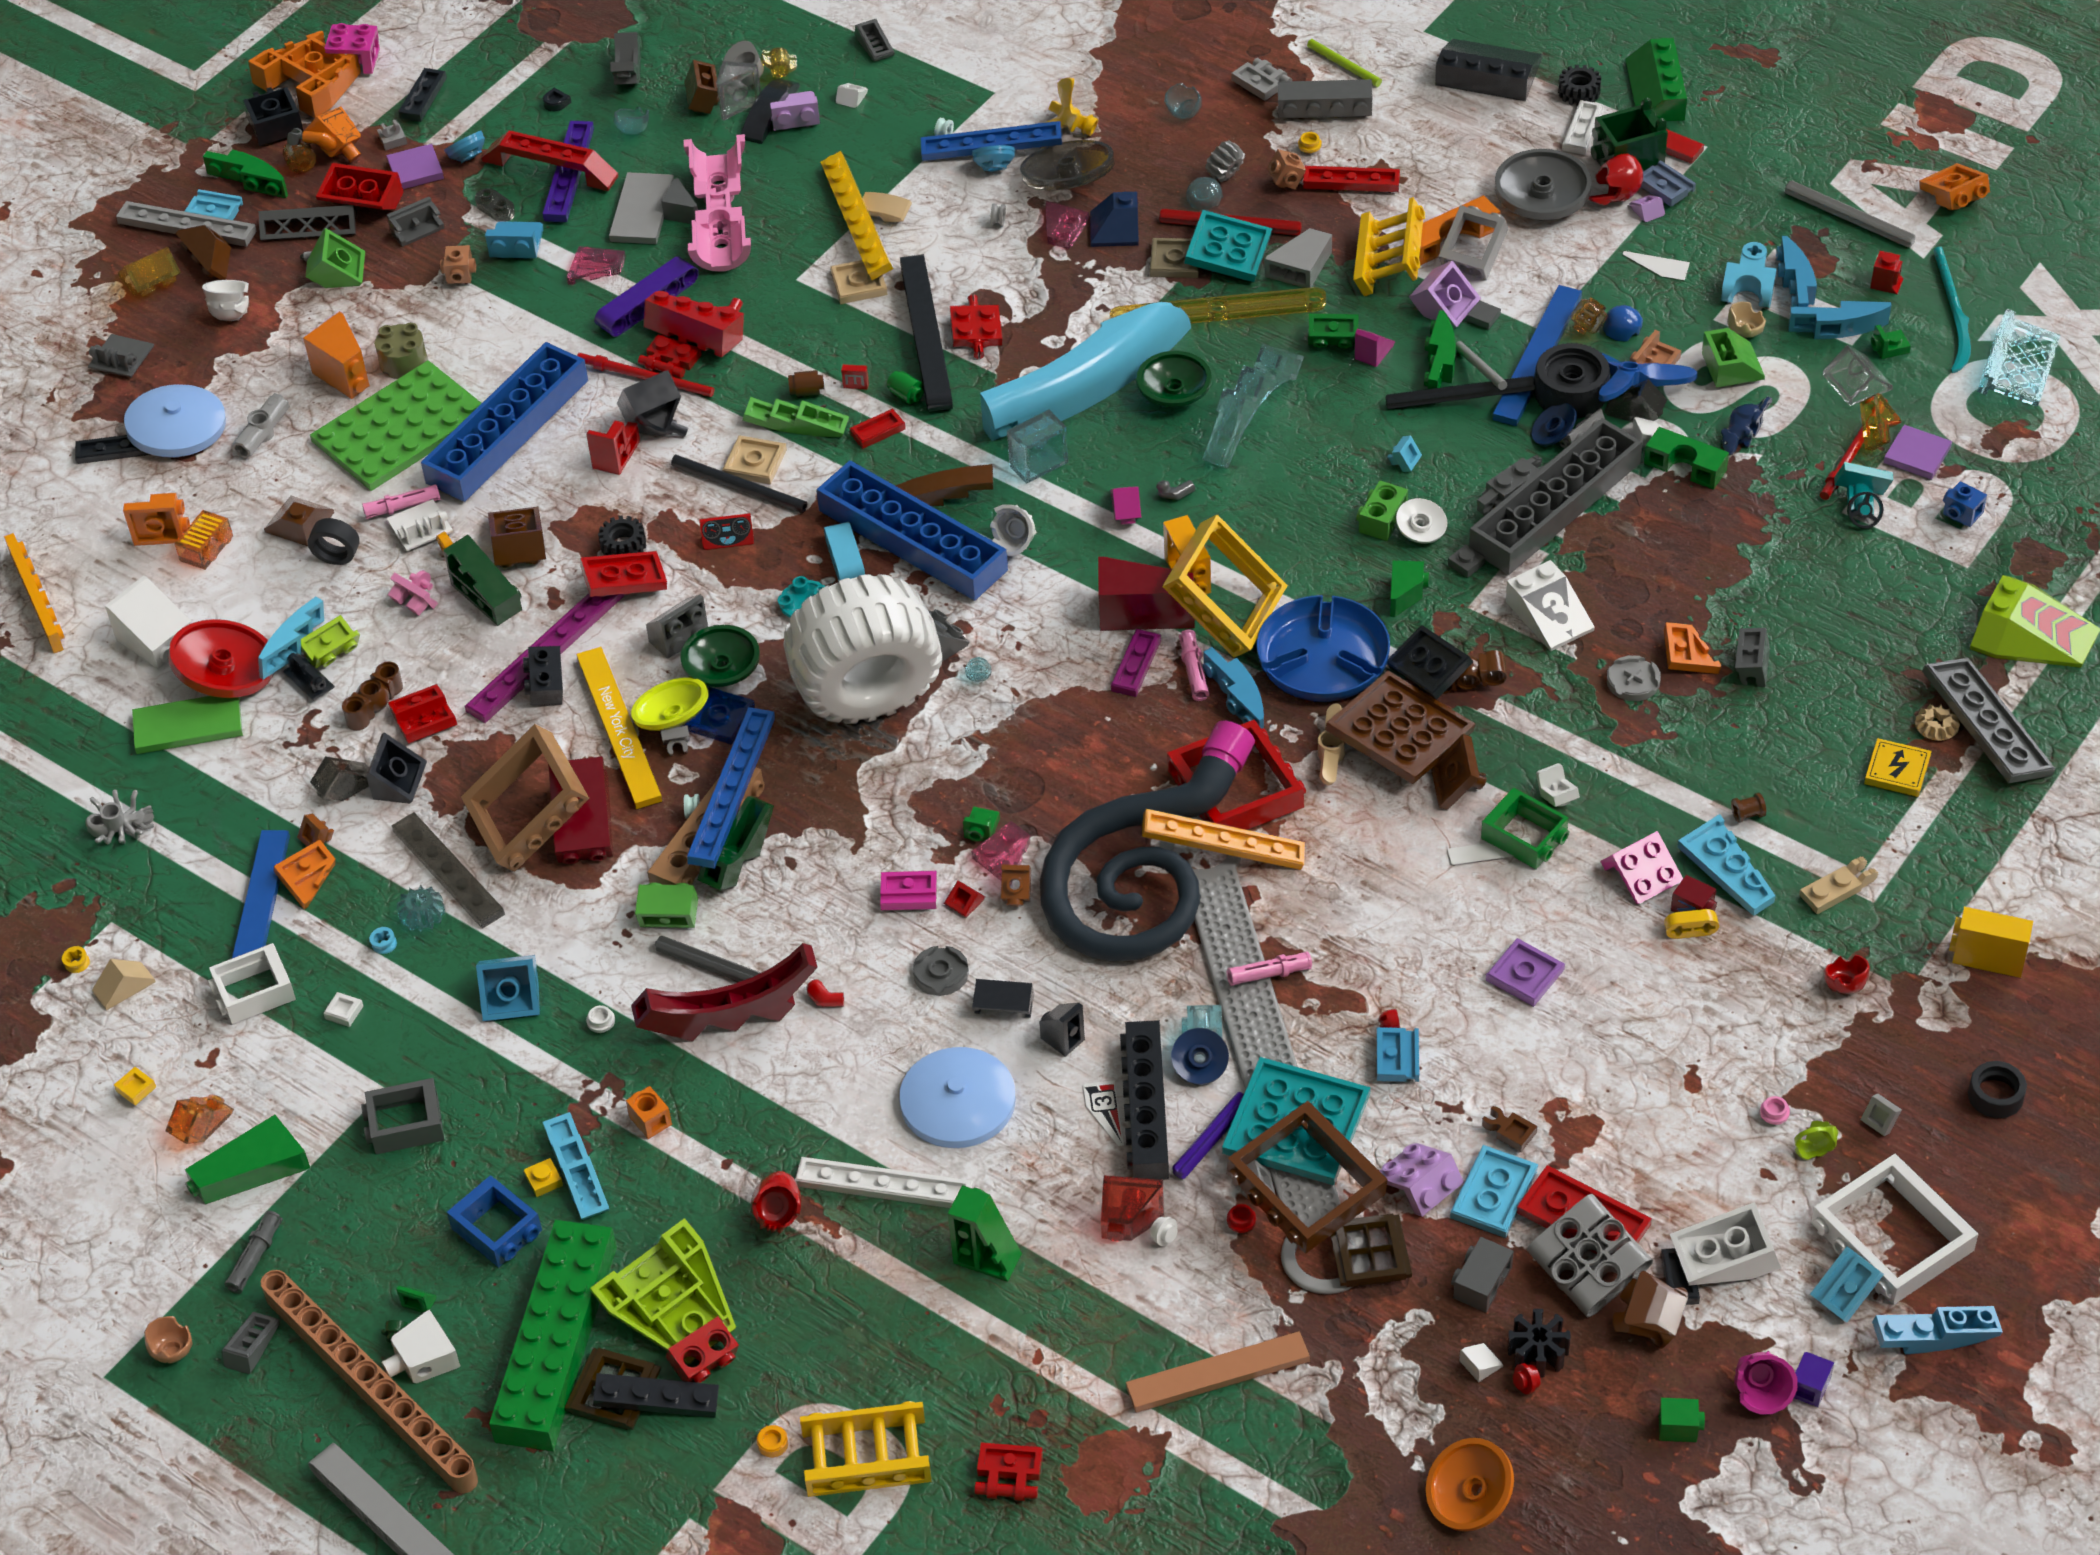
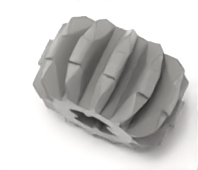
[1205,140,1245,182]

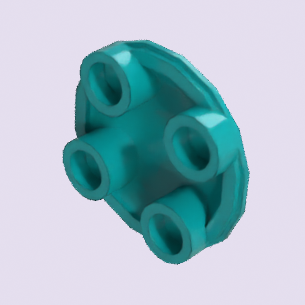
[778,576,826,618]

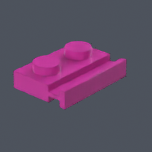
[880,871,937,910]

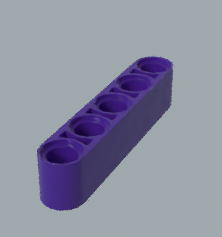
[594,257,699,337]

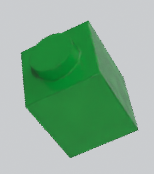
[1658,1398,1705,1442]

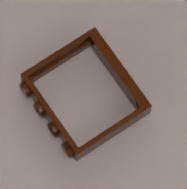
[1226,1101,1388,1254]

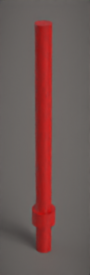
[577,352,714,397]
[1820,397,1888,500]

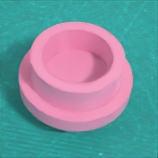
[1760,1096,1790,1125]

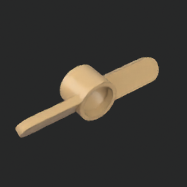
[1318,703,1345,785]

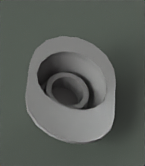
[724,41,764,86]

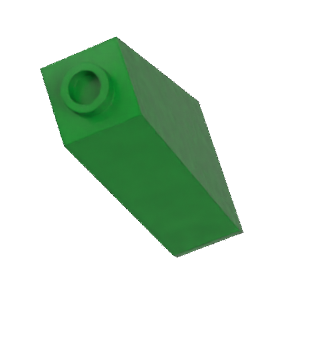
[185,1114,310,1205]

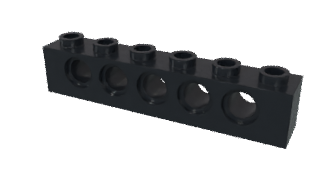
[1120,1020,1169,1181]

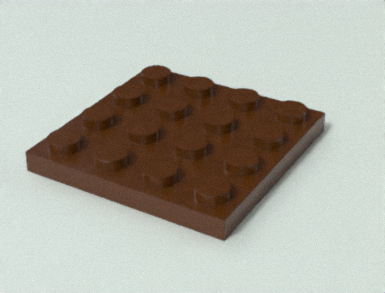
[1325,671,1475,784]

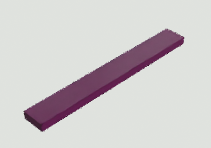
[465,593,625,723]

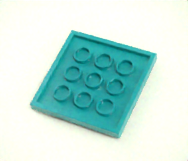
[1222,1057,1371,1185]

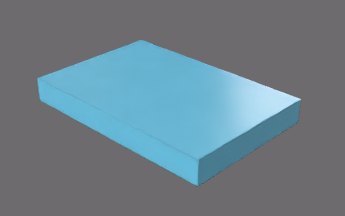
[1450,1145,1538,1238]

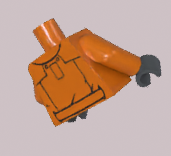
[287,106,361,163]

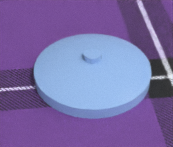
[124,385,226,457]
[900,1047,1016,1148]

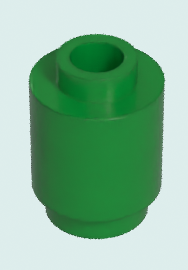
[887,371,924,404]

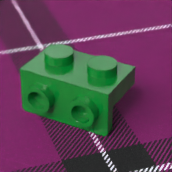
[1308,313,1359,348]

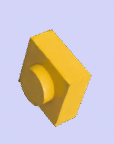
[114,1067,156,1106]
[524,1158,563,1197]

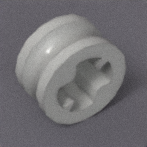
[990,203,1006,226]

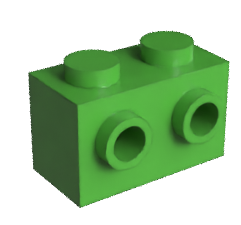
[635,882,698,928]

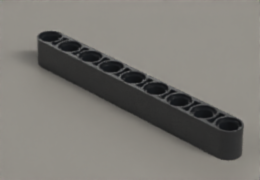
[900,254,953,412]

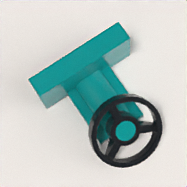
[1834,462,1894,528]

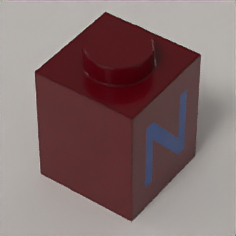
[1670,875,1717,913]

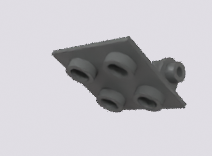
[88,334,154,378]

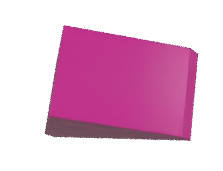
[1355,329,1395,367]

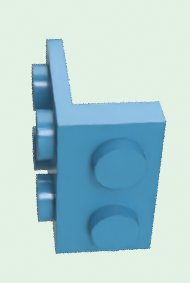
[485,222,543,258]

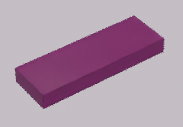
[1111,629,1161,697]

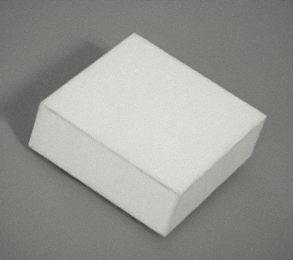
[324,992,363,1027]

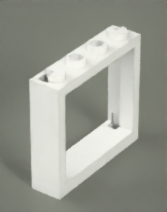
[1811,1154,1978,1305]

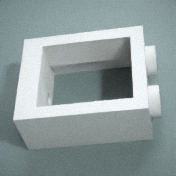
[208,943,296,1024]

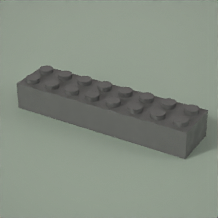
[1469,418,1642,575]

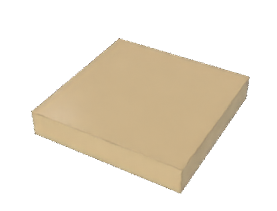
[830,260,888,304]
[722,435,787,485]

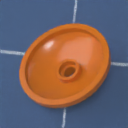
[1426,1438,1514,1531]

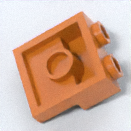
[1919,163,1990,210]
[123,493,190,546]

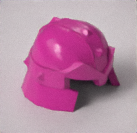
[1734,1351,1797,1414]

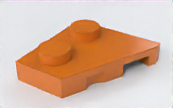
[1663,622,1721,674]
[274,840,336,909]

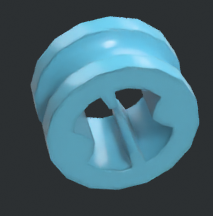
[369,927,397,954]

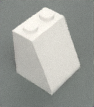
[105,575,192,669]

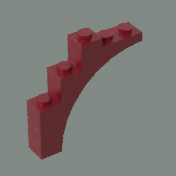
[631,943,818,1042]

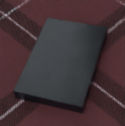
[1387,625,1473,700]

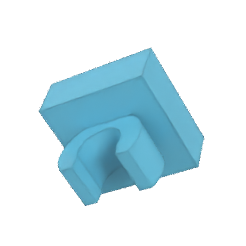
[1387,436,1422,472]

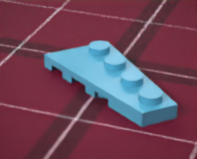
[1678,814,1775,916]

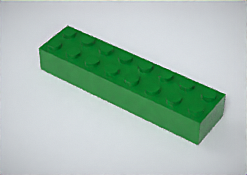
[489,1220,617,1452]

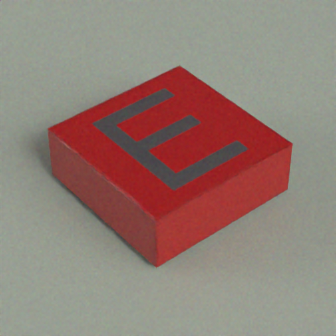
[841,364,869,390]

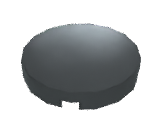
[913,946,969,996]

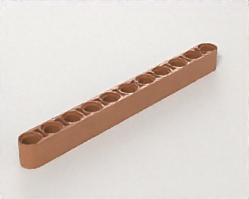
[261,1270,478,1494]

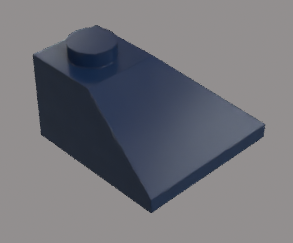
[1090,191,1139,247]

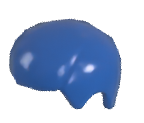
[1603,305,1643,342]

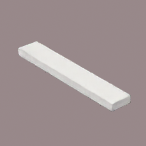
[795,1157,974,1208]

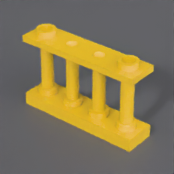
[1353,197,1425,296]
[800,1401,932,1497]

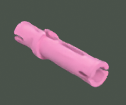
[362,484,440,519]
[1179,629,1209,701]
[1226,951,1312,986]

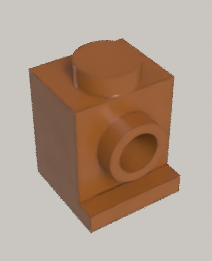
[1001,864,1031,906]

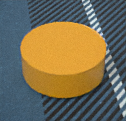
[436,531,453,553]
[757,1425,788,1458]

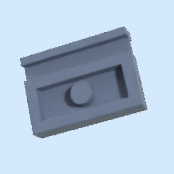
[1641,160,1696,206]

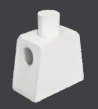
[381,1310,460,1383]

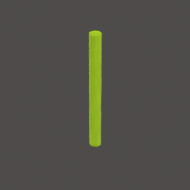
[1307,39,1382,87]

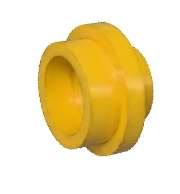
[1298,132,1322,153]

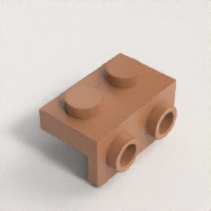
[1629,330,1681,387]

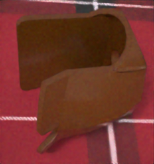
[1613,1271,1688,1349]

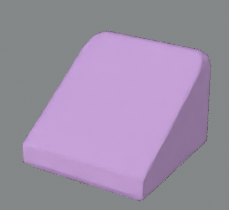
[1629,195,1665,222]

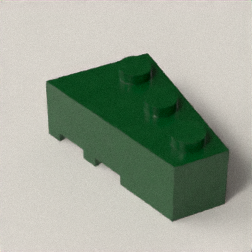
[443,534,522,626]

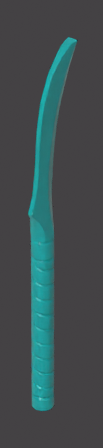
[1933,247,1971,373]

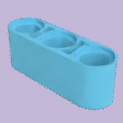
[824,522,865,582]

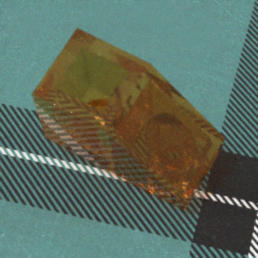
[165,1094,234,1144]

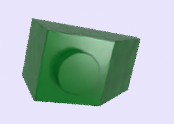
[1390,560,1429,617]

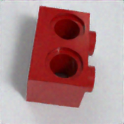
[666,1316,739,1383]

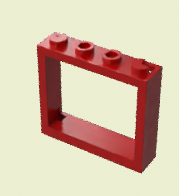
[1167,719,1306,830]

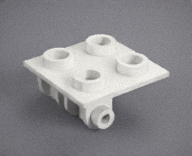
[386,499,453,551]

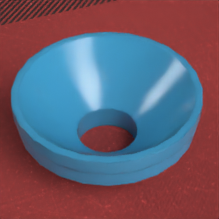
[444,131,485,163]
[972,145,1015,172]

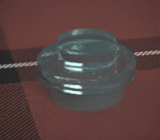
[965,657,992,682]

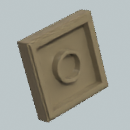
[1150,238,1199,278]

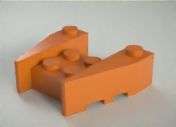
[248,31,361,118]

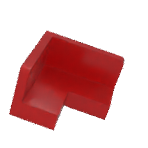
[586,420,640,475]

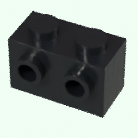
[523,646,563,706]

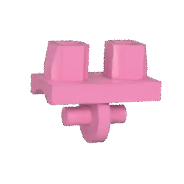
[388,570,438,616]

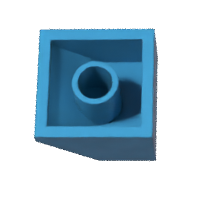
[476,955,540,1021]

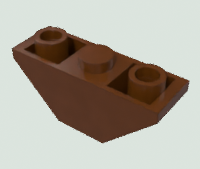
[176,225,231,280]

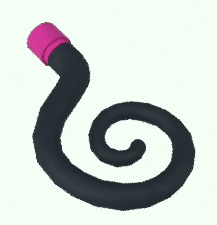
[1040,721,1255,961]

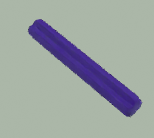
[1172,1092,1244,1179]

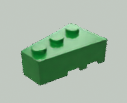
[948,1185,1022,1282]

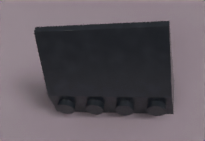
[1435,39,1543,101]

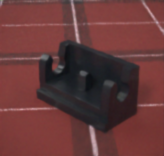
[972,979,1034,1018]

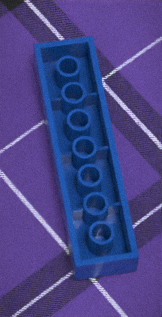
[421,342,588,502]
[816,460,1008,601]

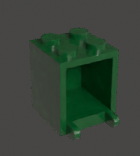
[1590,98,1668,172]

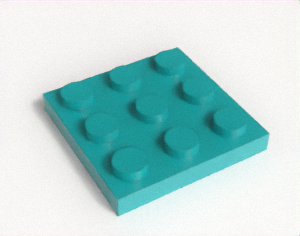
[1184,210,1272,282]

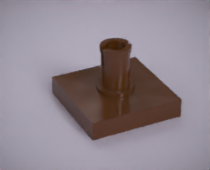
[1431,734,1487,810]

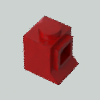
[1870,251,1903,294]

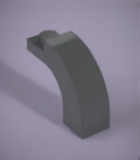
[610,32,641,85]

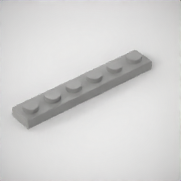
[116,201,257,247]

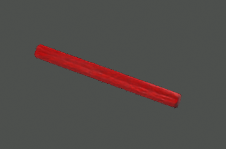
[1159,209,1302,236]

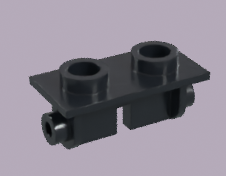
[283,653,335,701]

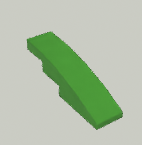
[742,397,849,437]

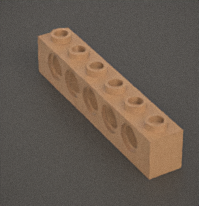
[647,767,765,885]

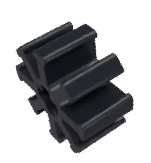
[1507,1309,1571,1378]

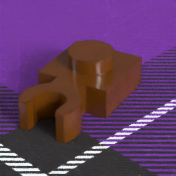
[1482,1106,1538,1152]

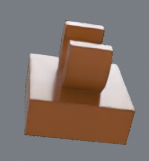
[297,813,334,846]

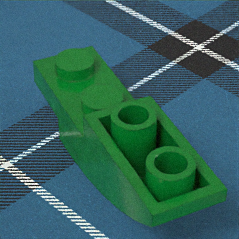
[203,149,288,198]
[1424,310,1456,389]

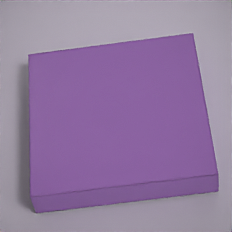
[387,144,444,189]
[1884,425,1952,480]
[1486,938,1565,1007]

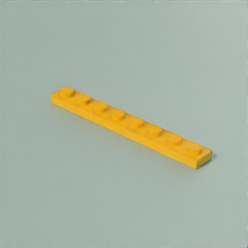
[820,151,893,280]

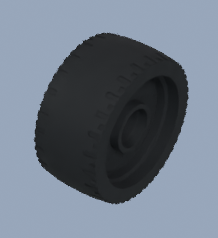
[1534,343,1610,419]

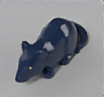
[1721,396,1772,455]

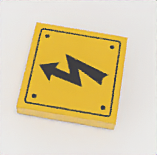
[1864,738,1932,797]

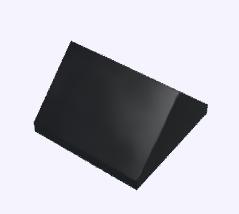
[366,732,427,804]

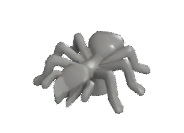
[85,790,154,845]

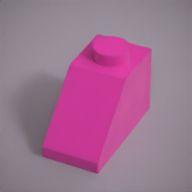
[1110,486,1141,524]

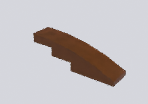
[895,464,993,507]

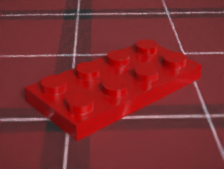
[1517,1165,1652,1254]

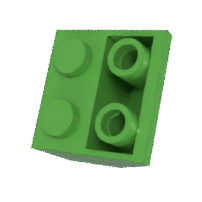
[1702,328,1765,387]

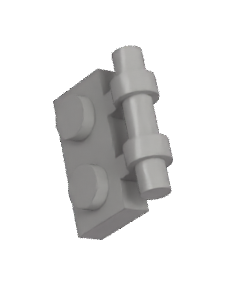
[1232,58,1292,101]

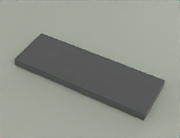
[1922,658,2055,783]

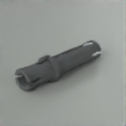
[224,1210,283,1294]

